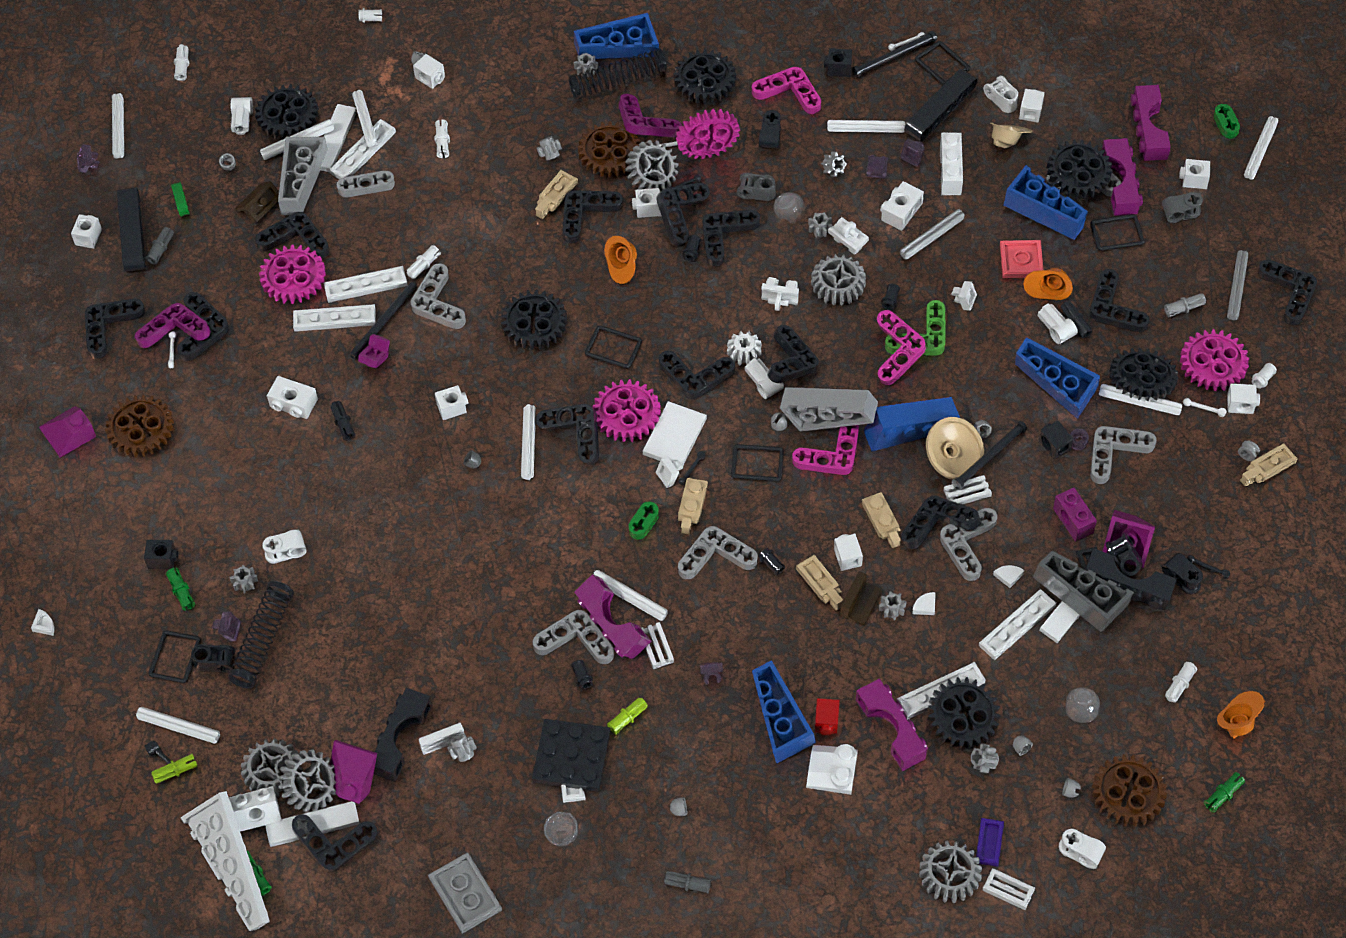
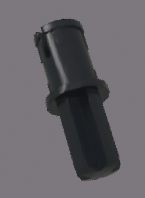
[1060,301,1093,338]
[330,401,356,441]

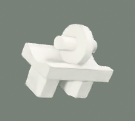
[828,217,869,254]
[761,277,799,311]

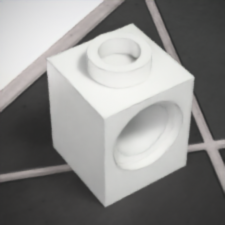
[413,54,445,89]
[1019,89,1045,122]
[1179,159,1210,189]
[632,188,661,218]
[71,214,102,249]
[1227,384,1260,414]
[435,385,468,420]
[834,534,863,571]

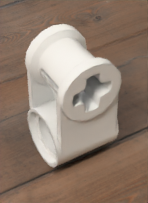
[983,76,1018,113]
[263,530,306,564]
[1058,829,1106,869]

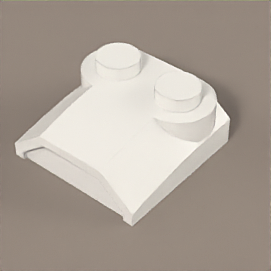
[806,744,858,795]

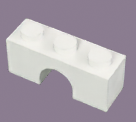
[940,133,963,195]

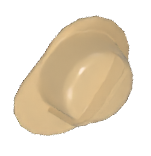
[990,123,1032,148]

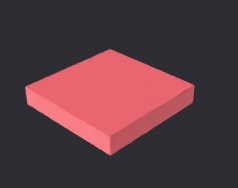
[1000,240,1043,278]

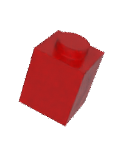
[815,698,839,735]

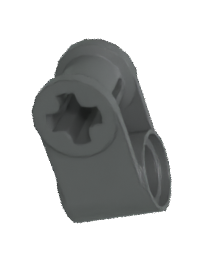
[737,173,776,201]
[1161,192,1203,223]

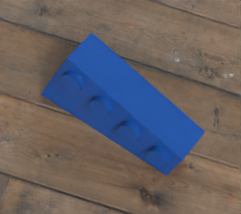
[574,13,659,59]
[1003,165,1088,240]
[1015,337,1100,419]
[864,397,960,452]
[752,660,816,764]

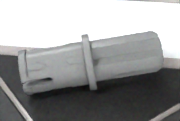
[1164,294,1206,317]

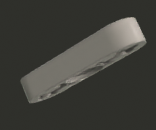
[337,171,395,197]

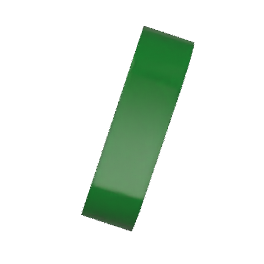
[1213,104,1240,139]
[171,182,190,217]
[629,502,659,540]

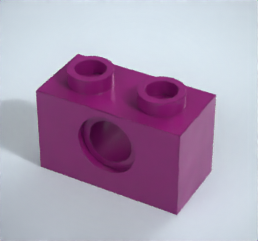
[1053,487,1097,542]

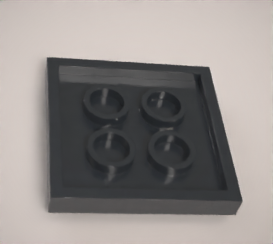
[532,719,611,792]

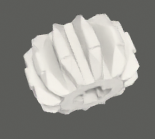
[727,331,762,366]

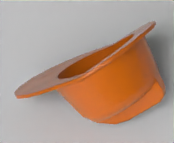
[604,235,637,284]
[1023,268,1073,300]
[1217,691,1265,738]

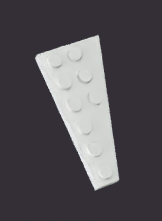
[180,791,270,931]

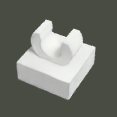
[951,281,977,311]
[656,457,683,488]

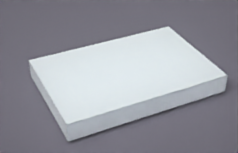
[643,401,707,466]

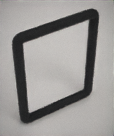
[915,41,970,85]
[1090,214,1145,250]
[585,325,642,368]
[731,444,784,481]
[148,630,201,683]

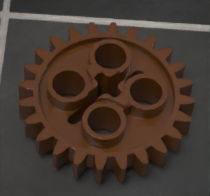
[578,121,641,178]
[105,394,174,458]
[1092,754,1167,827]

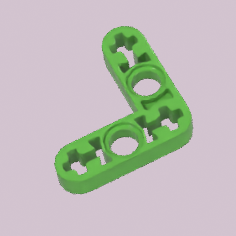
[885,300,945,356]

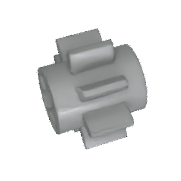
[574,53,598,77]
[537,136,562,160]
[821,151,847,177]
[808,213,833,237]
[230,565,258,593]
[879,591,906,620]
[447,734,477,762]
[971,744,999,773]

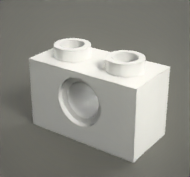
[880,181,924,231]
[267,376,318,419]
[229,786,282,832]

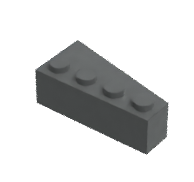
[1033,551,1134,632]

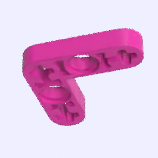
[752,67,821,114]
[877,310,926,385]
[792,425,859,475]

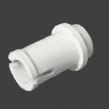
[359,8,382,23]
[1252,363,1277,389]

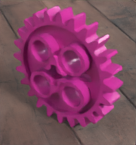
[676,109,740,159]
[259,245,326,304]
[1180,329,1249,391]
[593,379,661,442]

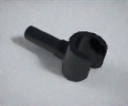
[144,741,171,765]

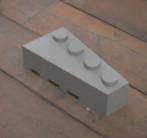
[278,137,328,215]
[780,387,878,431]

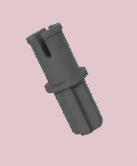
[145,227,174,265]
[664,871,711,894]

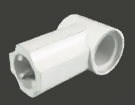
[231,97,253,135]
[1038,303,1077,344]
[745,358,784,399]

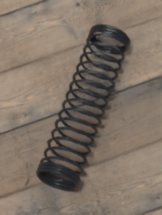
[568,48,667,99]
[228,581,294,689]

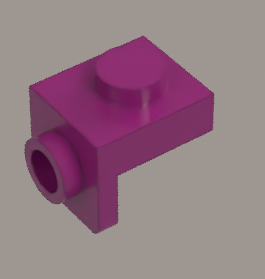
[358,334,390,368]

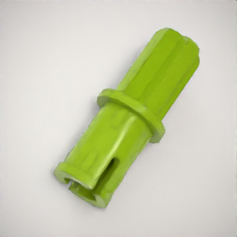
[607,698,648,735]
[151,753,198,783]

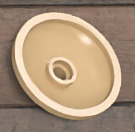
[926,417,984,480]

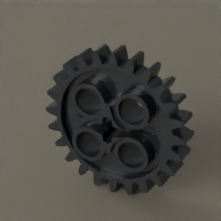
[673,49,736,104]
[255,84,319,140]
[1046,139,1112,199]
[501,290,568,350]
[1109,348,1178,401]
[927,677,1001,749]

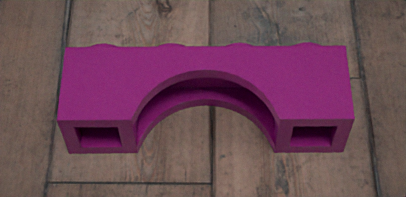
[1131,85,1171,161]
[1102,138,1143,216]
[574,574,651,659]
[856,678,928,771]

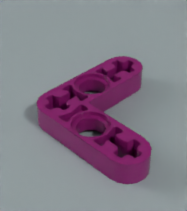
[619,94,682,137]
[135,303,211,348]

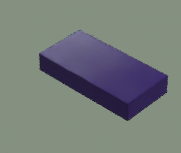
[976,818,1004,867]

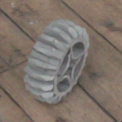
[625,140,679,192]
[811,254,866,306]
[241,738,302,797]
[278,750,336,812]
[919,840,982,903]

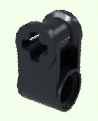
[759,110,781,149]
[1106,532,1143,576]
[1161,553,1203,595]
[191,644,236,673]

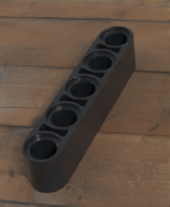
[904,69,978,142]
[117,187,146,272]

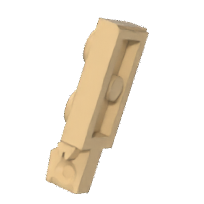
[535,170,578,219]
[1240,443,1297,487]
[678,478,708,535]
[862,492,901,548]
[796,555,844,611]

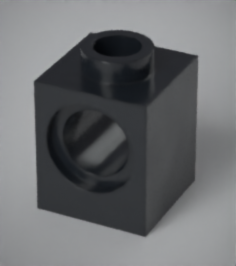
[824,48,852,77]
[1039,421,1073,459]
[144,540,179,569]

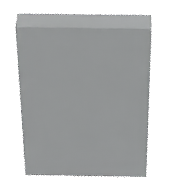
[428,852,502,934]

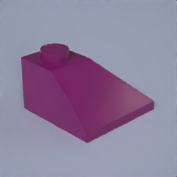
[39,406,96,457]
[1103,510,1155,568]
[330,740,377,804]

